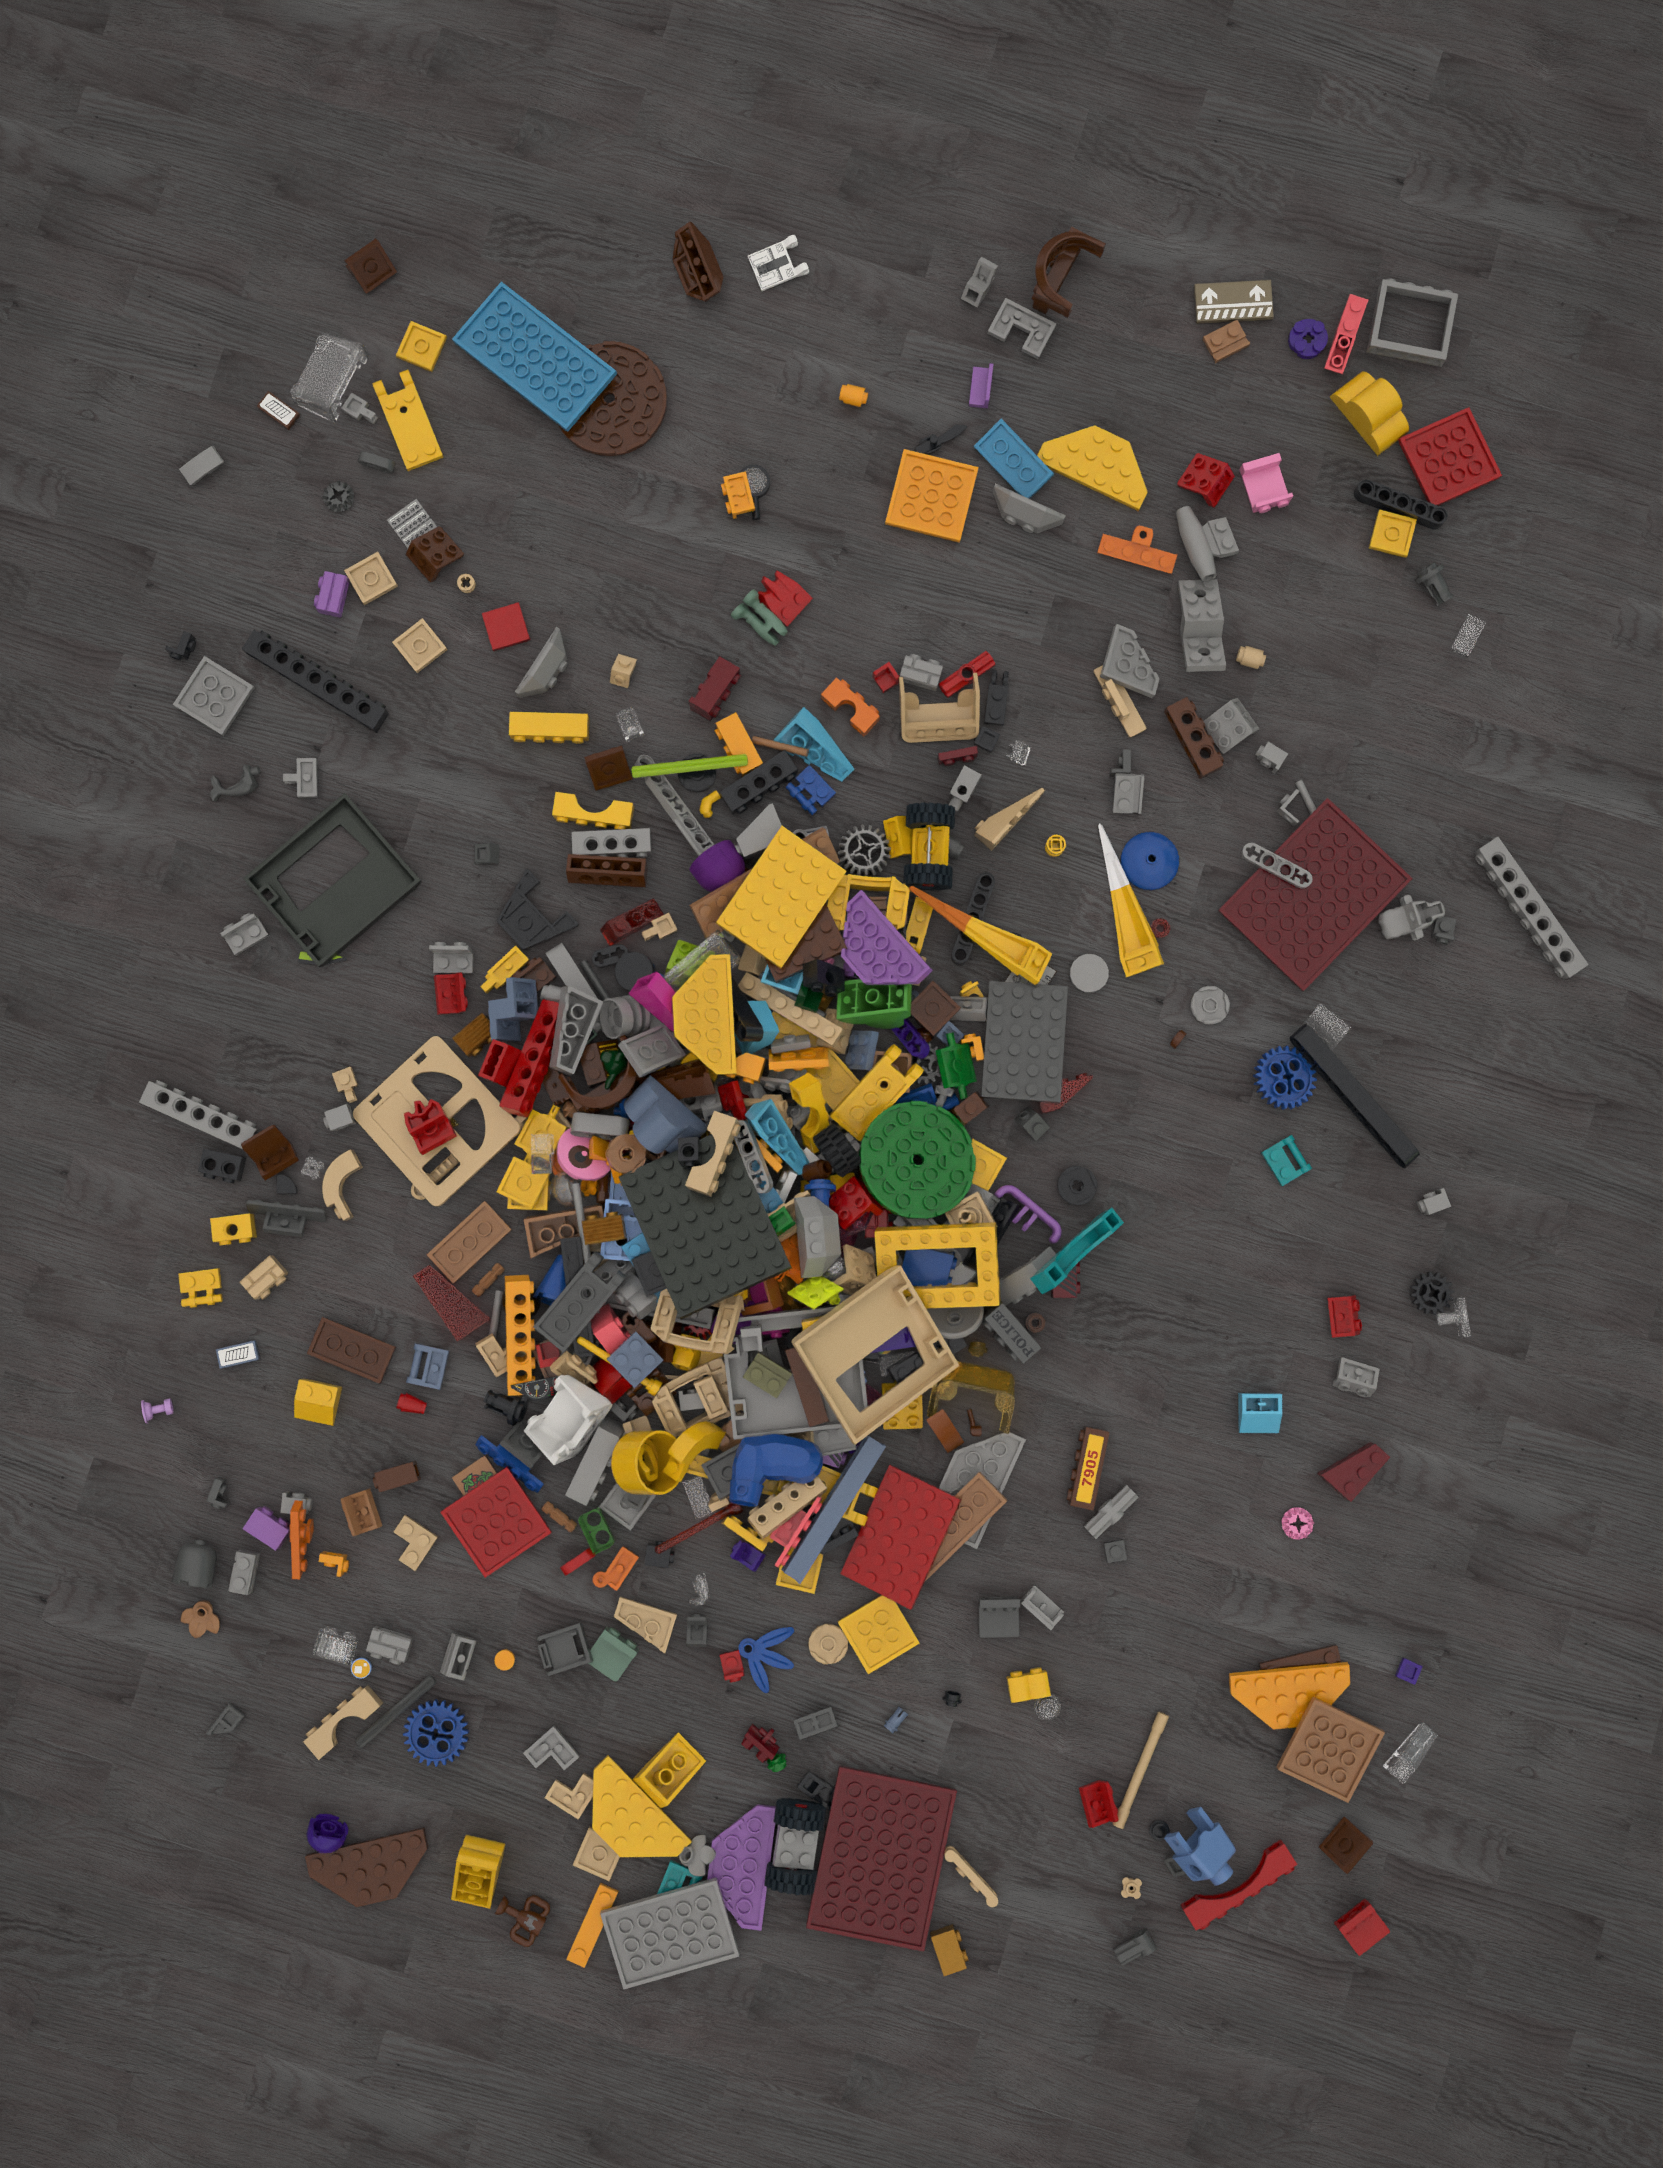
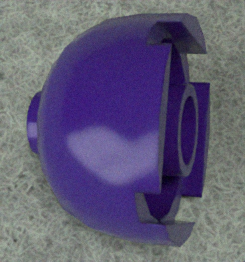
[306,1814,349,1853]

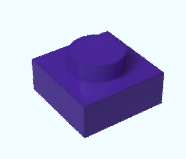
[1395,1657,1423,1685]

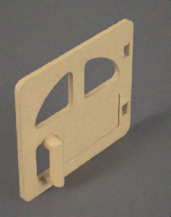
[353,1036,521,1207]

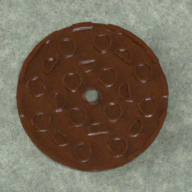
[558,341,667,456]

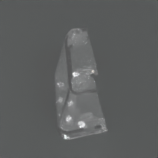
[290,332,369,423]

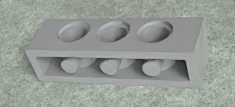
[572,828,652,858]

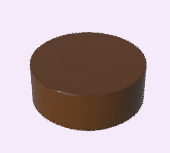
[1170,1030,1187,1049]

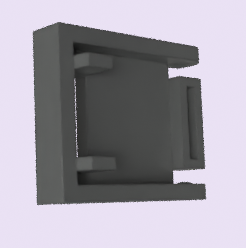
[536,1623,593,1677]

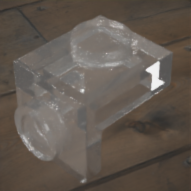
[615,707,644,742]

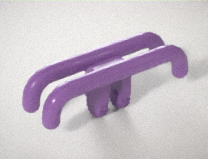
[994,1185,1062,1244]

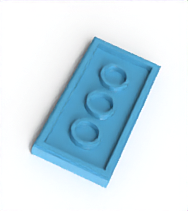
[974,419,1055,499]

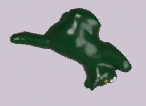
[600,1047,628,1090]

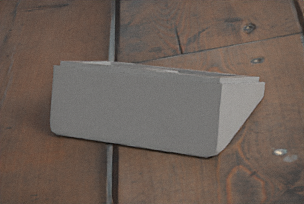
[950,996,988,1022]

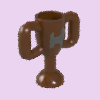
[495,1895,550,1947]

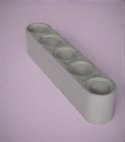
[546,943,602,1033]

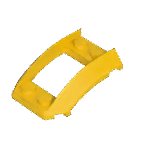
[827,874,910,931]

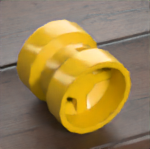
[1045,835,1066,857]

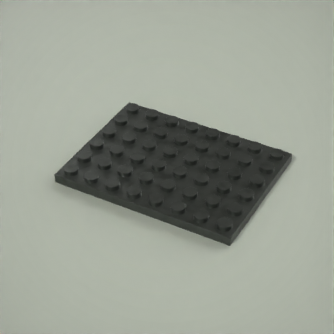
[619,1134,792,1319]

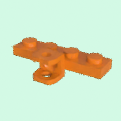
[1097,525,1177,574]
[290,1500,314,1580]

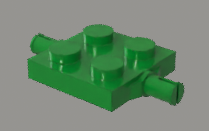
[935,1032,977,1099]

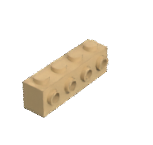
[748,1476,827,1540]

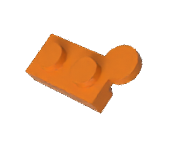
[593,1546,639,1591]

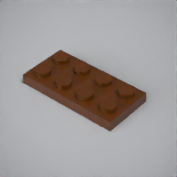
[307,1317,396,1384]

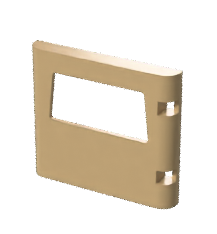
[791,1265,960,1445]

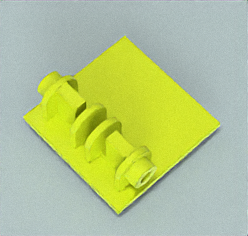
[787,1276,844,1309]

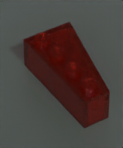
[413,1265,491,1342]

